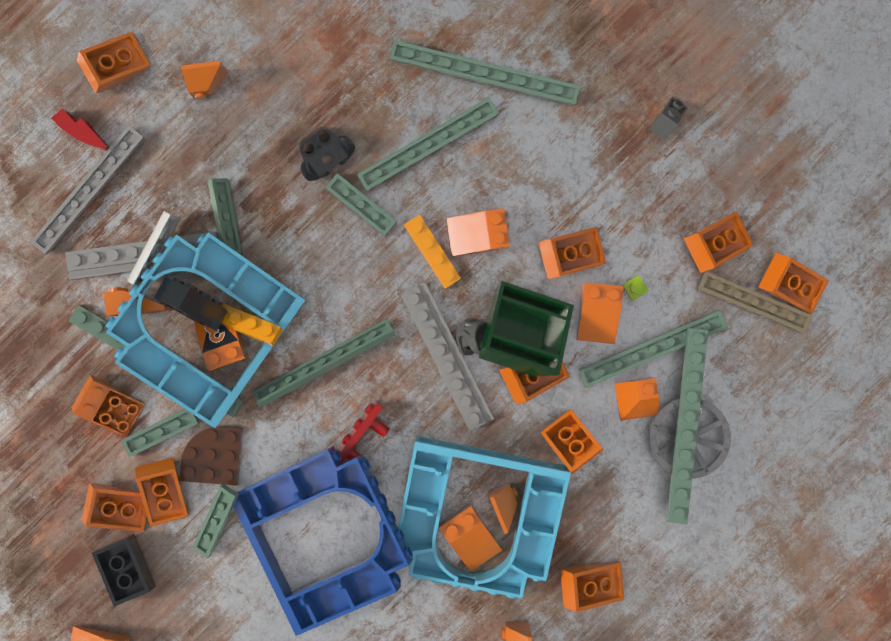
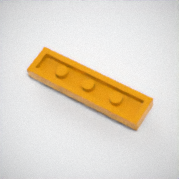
[404,214,461,289]
[221,302,283,347]

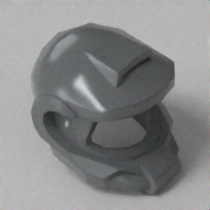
[456,318,487,361]

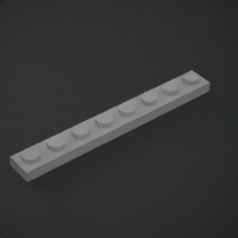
[30,125,145,255]

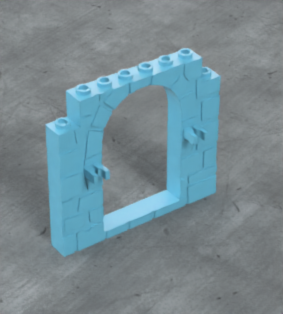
[105,232,305,428]
[398,435,571,599]

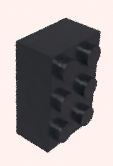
[154,277,228,331]
[92,534,156,607]

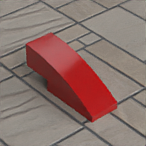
[51,108,110,151]

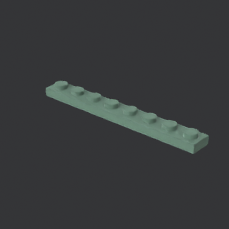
[357,97,499,192]
[578,310,728,388]
[253,319,395,408]

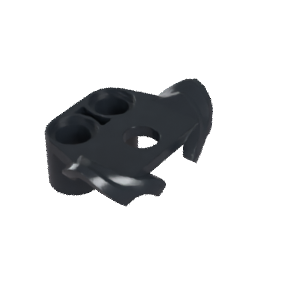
[299,127,355,181]

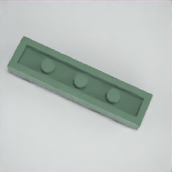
[325,173,397,236]
[208,178,242,254]
[121,409,200,457]
[192,484,239,558]

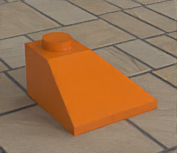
[181,61,228,99]
[614,377,659,421]
[488,484,519,534]

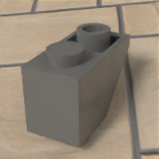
[649,97,688,140]

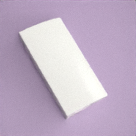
[127,211,180,286]

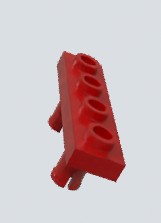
[335,400,390,462]

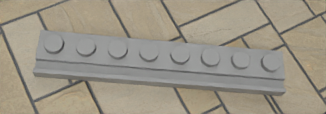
[65,232,218,280]
[401,282,494,431]

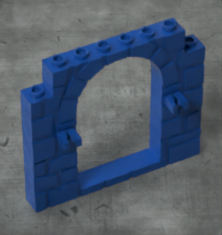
[234,446,413,636]

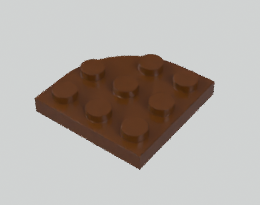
[180,426,243,486]

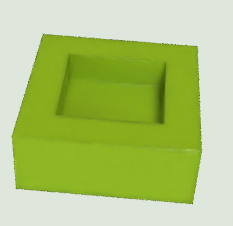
[622,275,649,301]

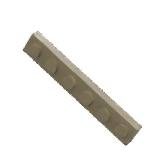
[697,271,813,333]

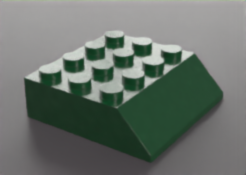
[479,281,574,376]

